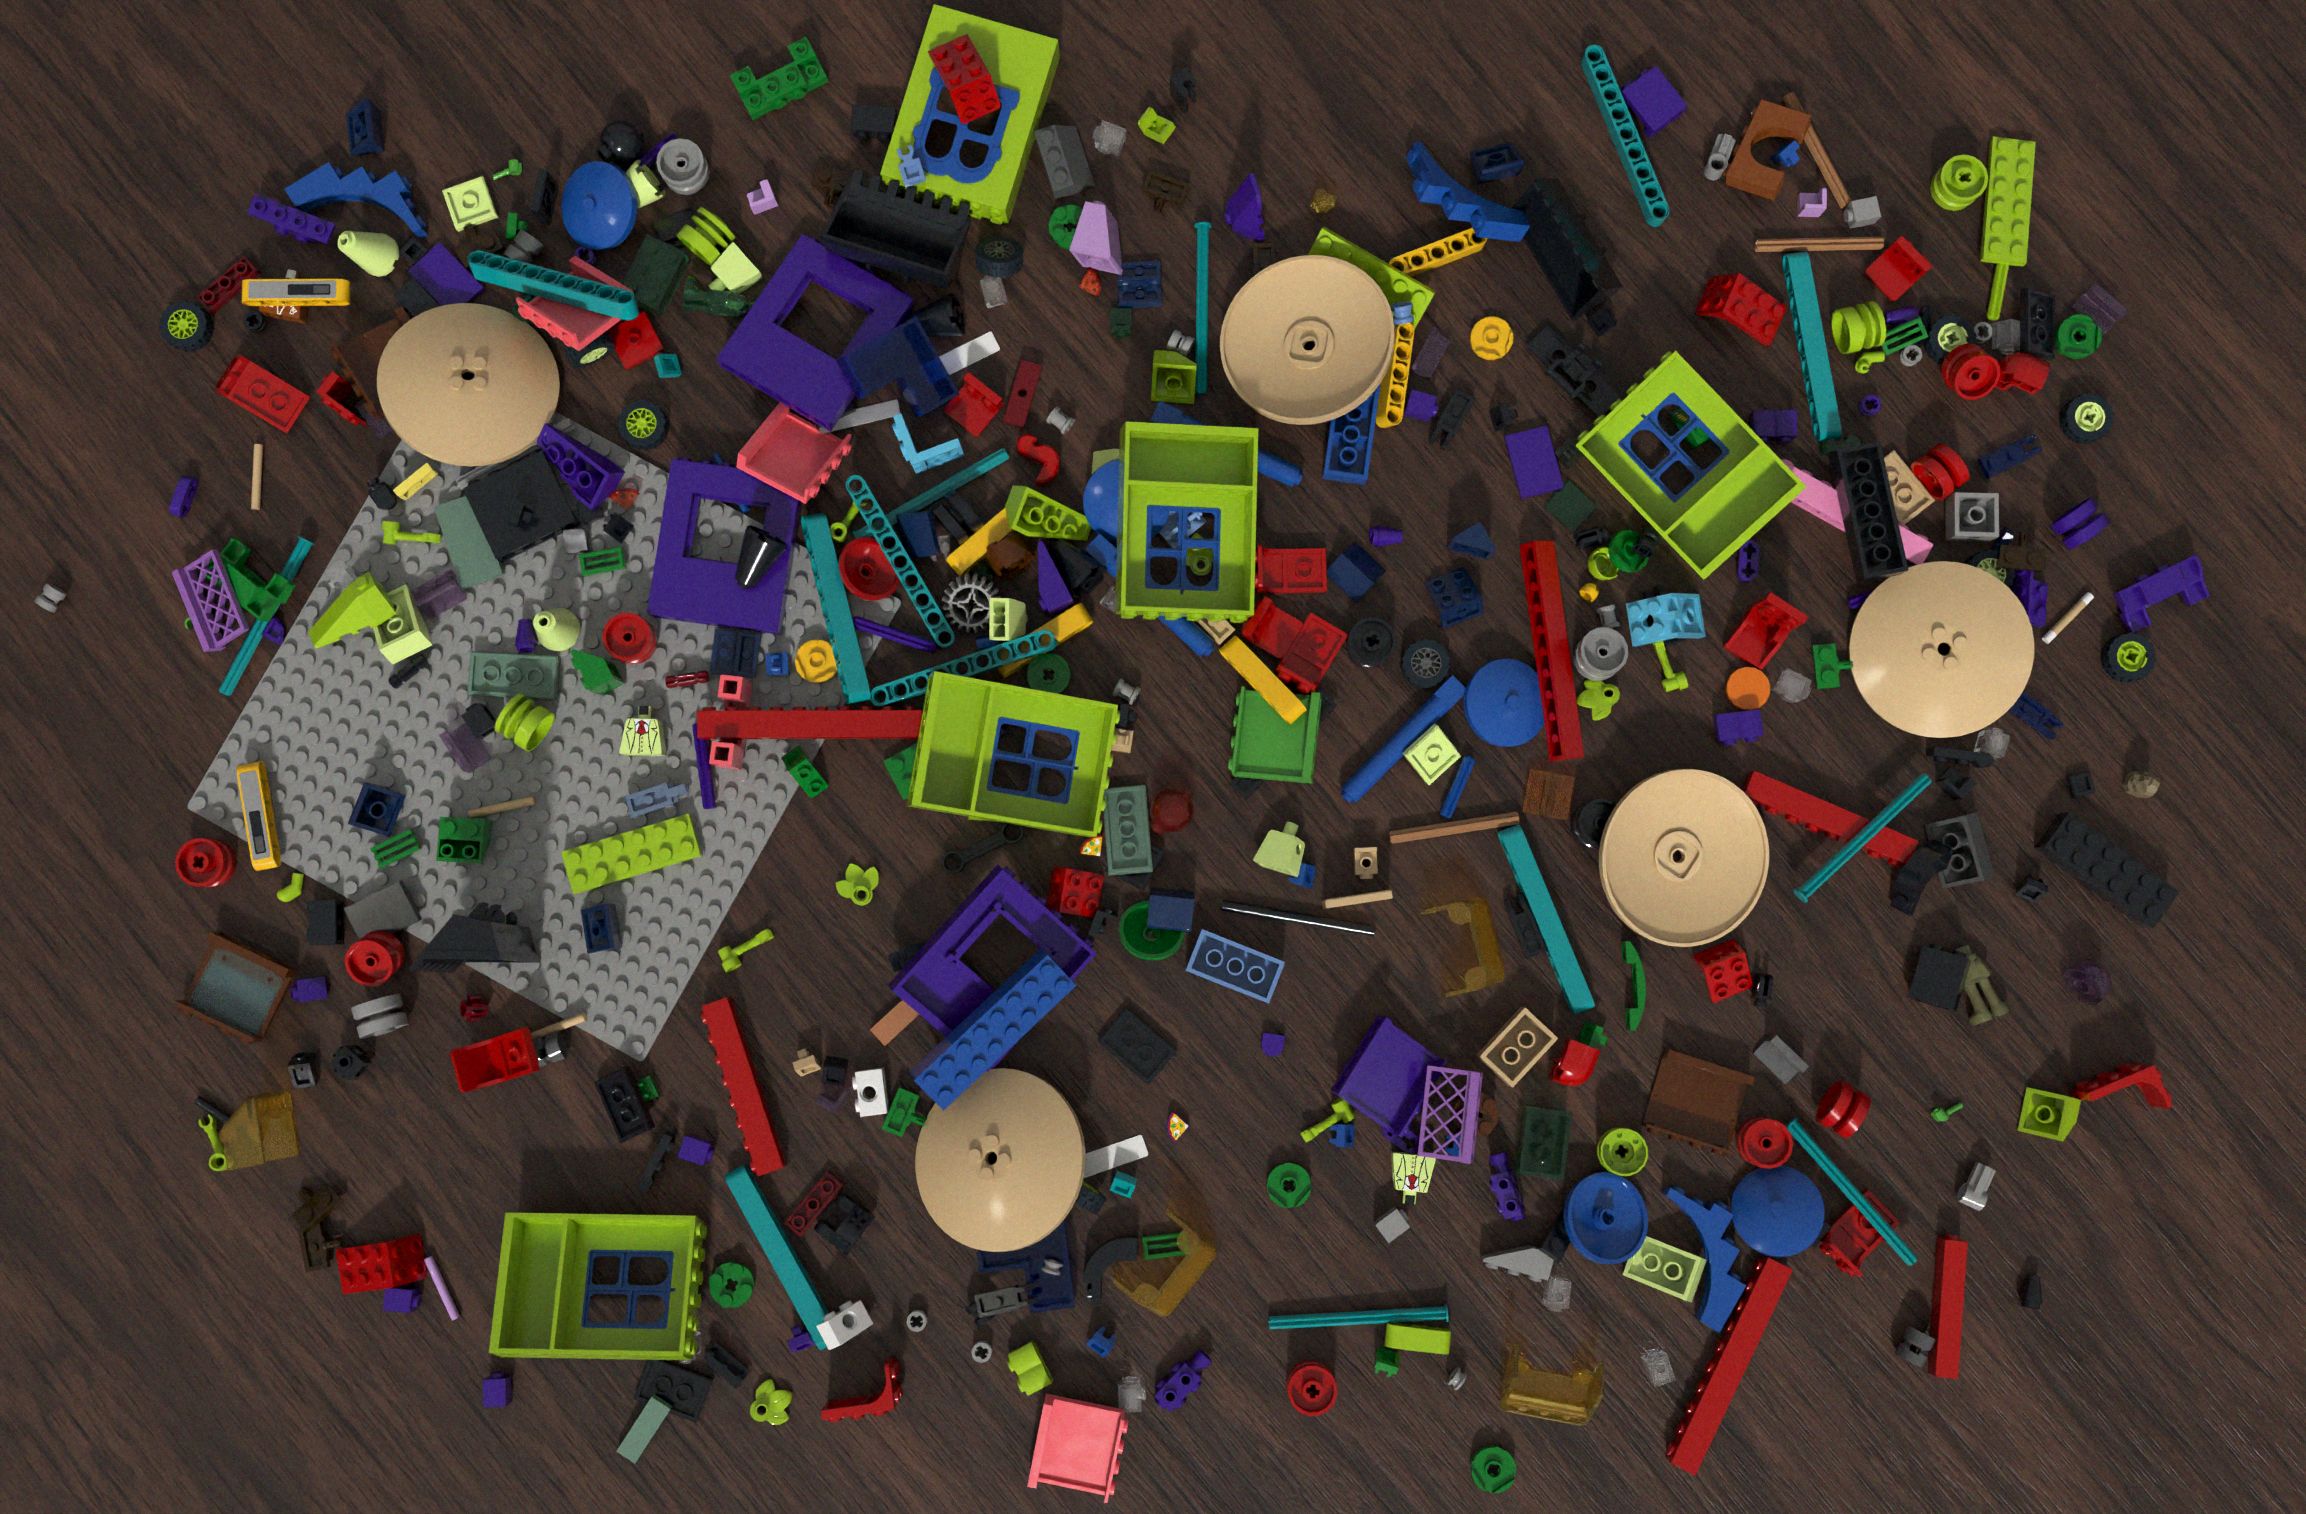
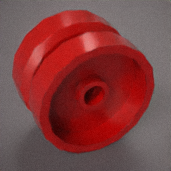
[1941,343,2000,400]
[1911,443,1969,500]
[602,612,658,665]
[175,838,237,887]
[345,930,405,987]
[1815,1080,1871,1138]
[1735,1116,1793,1169]
[1286,1360,1337,1416]

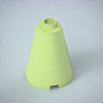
[626,160,665,209]
[338,231,399,277]
[533,608,581,651]

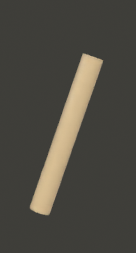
[251,444,263,510]
[468,796,536,818]
[530,1012,587,1039]

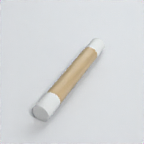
[2042,592,2094,644]

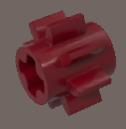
[460,995,488,1022]

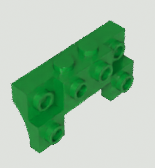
[730,37,829,120]
[206,538,296,622]

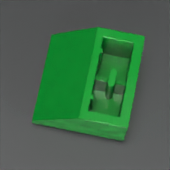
[570,649,624,695]
[436,817,492,864]

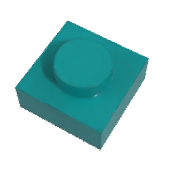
[653,354,682,378]
[1109,1171,1138,1198]

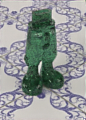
[683,275,755,318]

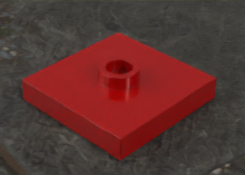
[607,311,665,370]

